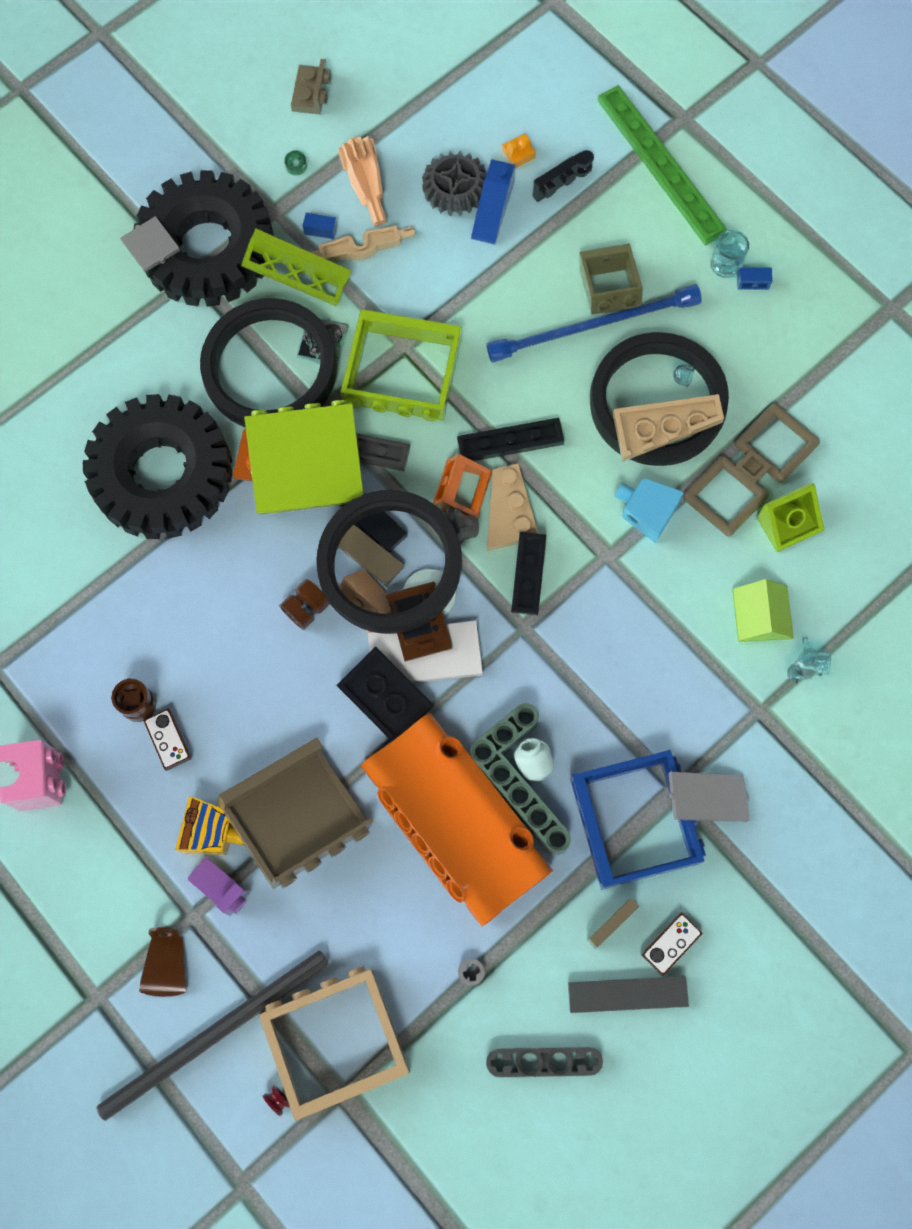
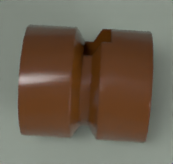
[279,579,330,630]
[111,679,156,722]

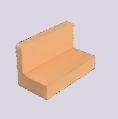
[339,570,391,633]

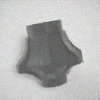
[446,508,479,546]

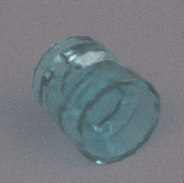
[710,230,749,278]

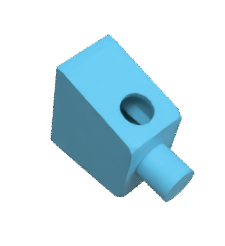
[614,478,684,543]

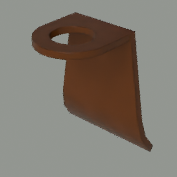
[139,927,187,997]

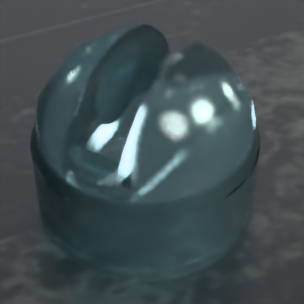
[673,364,695,387]

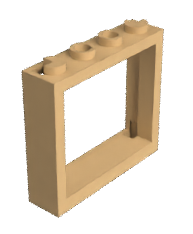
[259,966,410,1121]

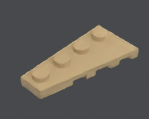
[613,394,724,462]

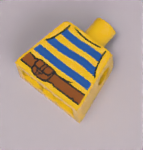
[175,796,244,855]

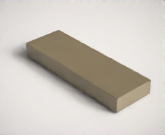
[338,525,404,587]

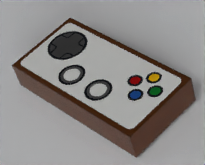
[143,708,192,771]
[641,912,703,976]

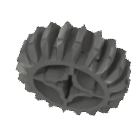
[422,150,487,216]

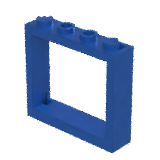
[570,750,706,890]

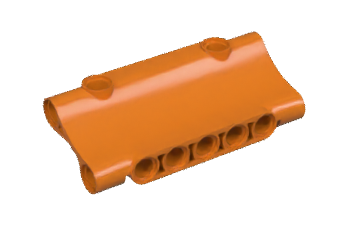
[361,713,553,927]

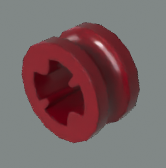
[262,1085,290,1116]

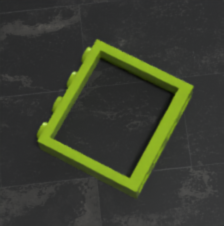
[341,309,462,422]

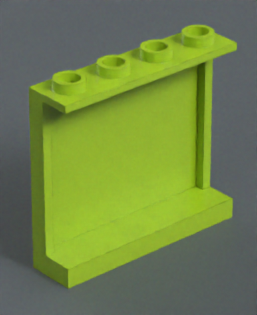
[244,400,365,515]

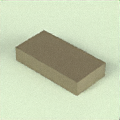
[587,898,639,949]

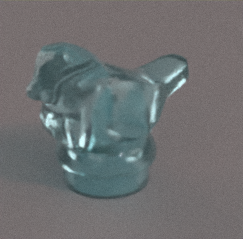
[787,637,831,684]

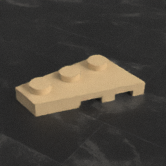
[487,463,538,551]

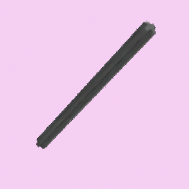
[96,951,328,1121]

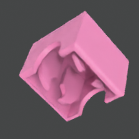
[0,740,66,811]

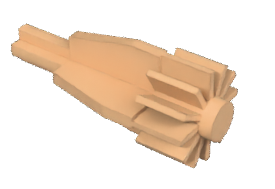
[338,136,386,226]

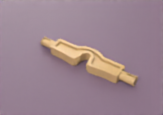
[311,225,416,262]

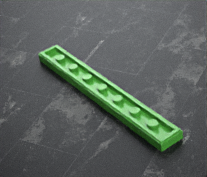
[598,85,727,245]

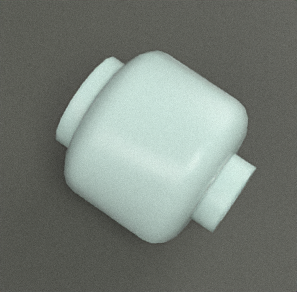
[514,738,554,781]

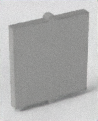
[120,216,180,272]

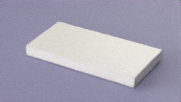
[368,621,483,683]

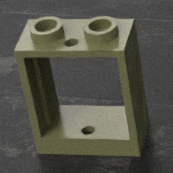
[580,244,643,315]

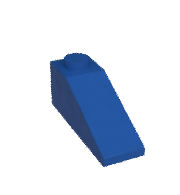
[471,159,515,245]

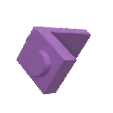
[188,858,250,916]

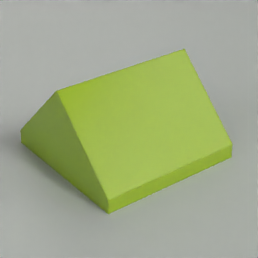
[757,483,825,552]
[732,579,794,642]

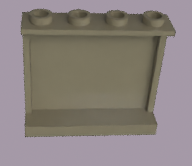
[218,738,373,889]

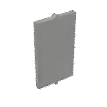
[668,772,750,822]

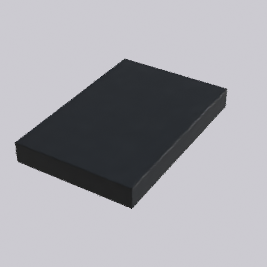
[336,646,435,741]

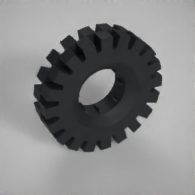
[134,170,274,307]
[83,394,233,539]

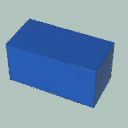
[302,213,338,240]
[737,267,773,290]

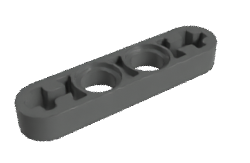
[486,1047,603,1077]

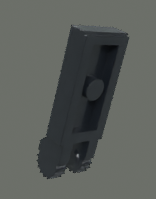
[532,150,594,202]

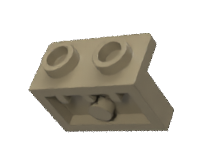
[291,59,331,114]

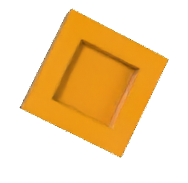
[502,133,536,168]

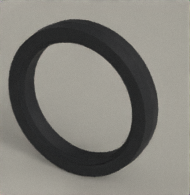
[200,298,337,428]
[590,332,729,466]
[316,490,462,634]

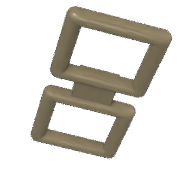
[683,404,820,536]

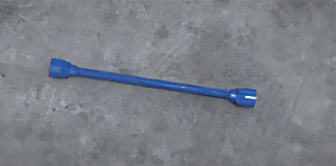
[486,284,702,363]

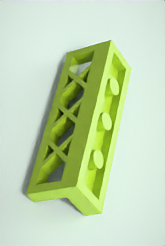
[241,229,352,306]

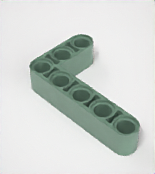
[470,703,571,855]

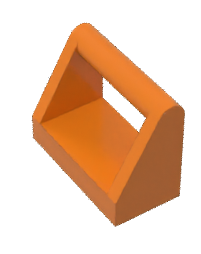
[433,454,492,519]

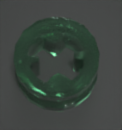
[284,150,307,175]

